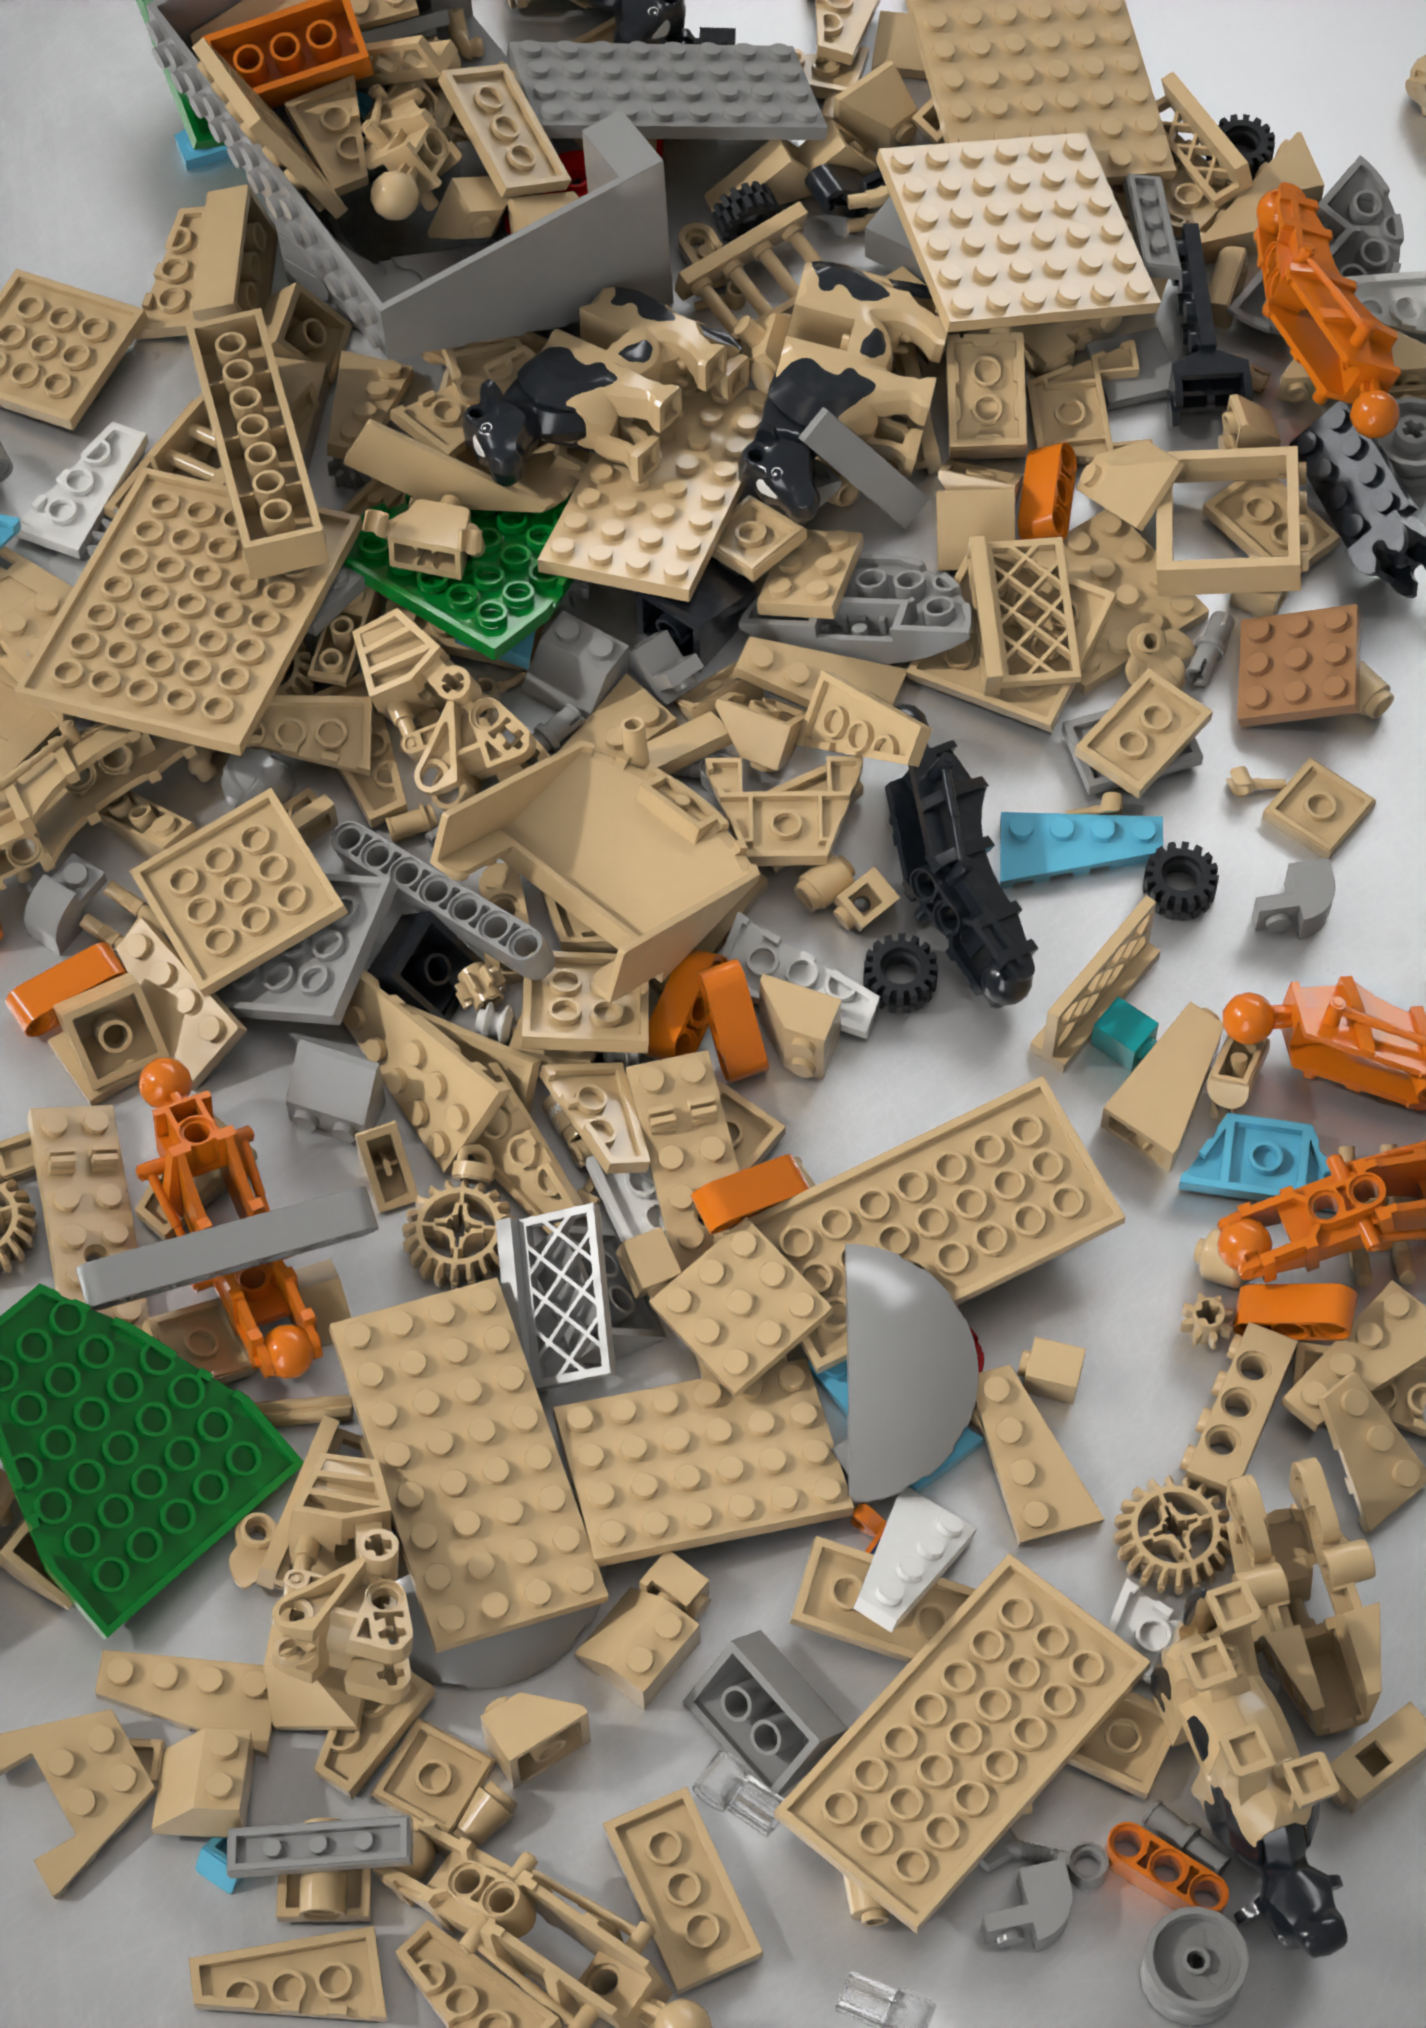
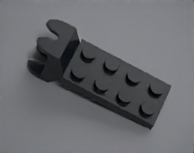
[1166,223,1253,428]
[1289,401,1426,599]

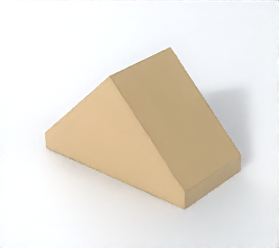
[355,1121,419,1213]
[294,1259,352,1347]

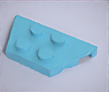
[1179,1113,1334,1212]

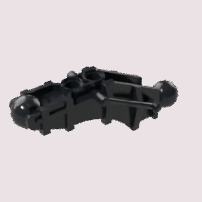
[885,704,1039,1008]

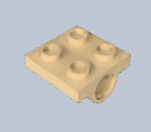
[276,1817,373,1922]

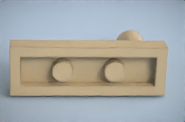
[615,711,733,775]

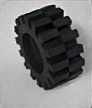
[1206,114,1275,180]
[711,181,782,245]
[1142,841,1219,921]
[863,933,938,1014]

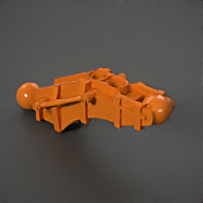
[1253,182,1401,439]
[1223,976,1426,1111]
[135,1057,323,1379]
[1217,1140,1426,1283]

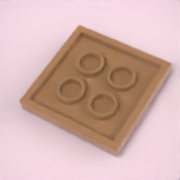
[1237,604,1361,728]

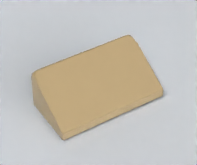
[673,661,764,722]

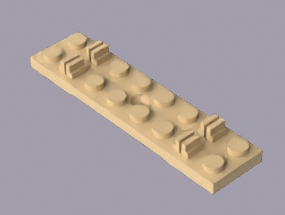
[626,1050,788,1378]
[27,1105,150,1334]

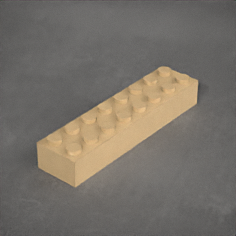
[185,308,329,581]

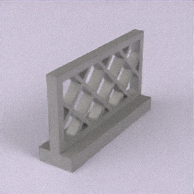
[495,1203,617,1395]

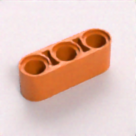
[1018,442,1077,540]
[6,942,128,1037]
[644,949,729,1060]
[696,959,769,1084]
[690,1154,810,1235]
[1232,1283,1358,1340]
[1105,1822,1229,1914]

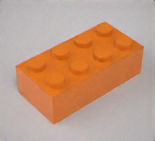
[201,0,375,109]

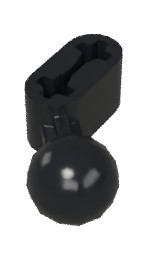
[805,164,886,218]

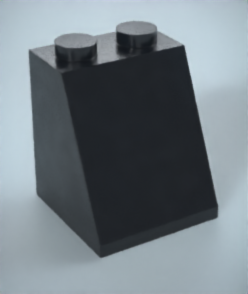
[636,556,757,673]

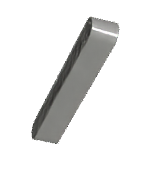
[330,821,555,980]
[76,1186,379,1311]

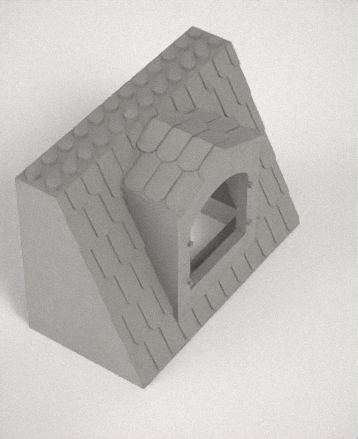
[146,0,674,360]

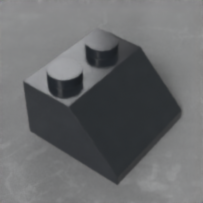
[367,911,485,1021]

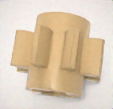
[454,962,507,1012]
[1180,1293,1234,1349]

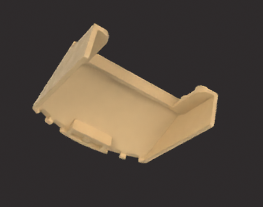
[343,332,593,513]
[430,740,760,1003]

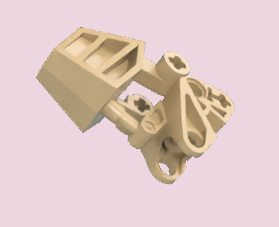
[352,608,550,811]
[272,1453,413,1704]
[1225,1457,1382,1737]

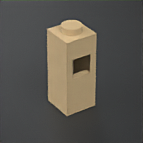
[1329,1701,1426,1814]

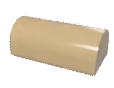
[1208,246,1248,330]
[1207,1036,1270,1109]

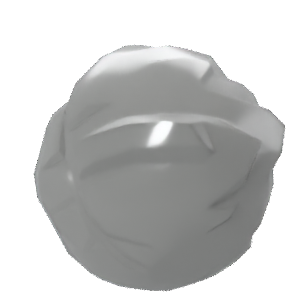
[221,748,295,808]

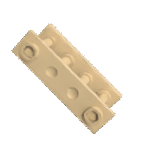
[674,201,850,348]
[148,375,320,485]

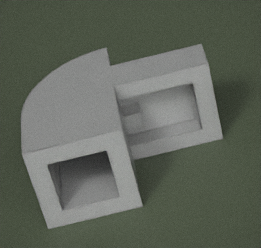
[629,630,704,705]
[24,853,107,956]
[1251,858,1336,940]
[981,1858,1073,1952]

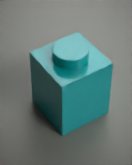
[1091,996,1159,1071]

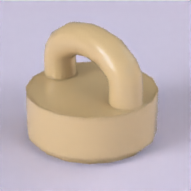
[451,1144,495,1186]

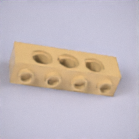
[1179,1322,1298,1504]

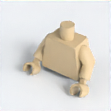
[733,312,792,394]
[362,494,486,580]

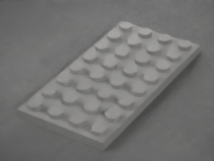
[507,40,828,140]

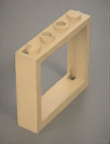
[1156,446,1309,596]

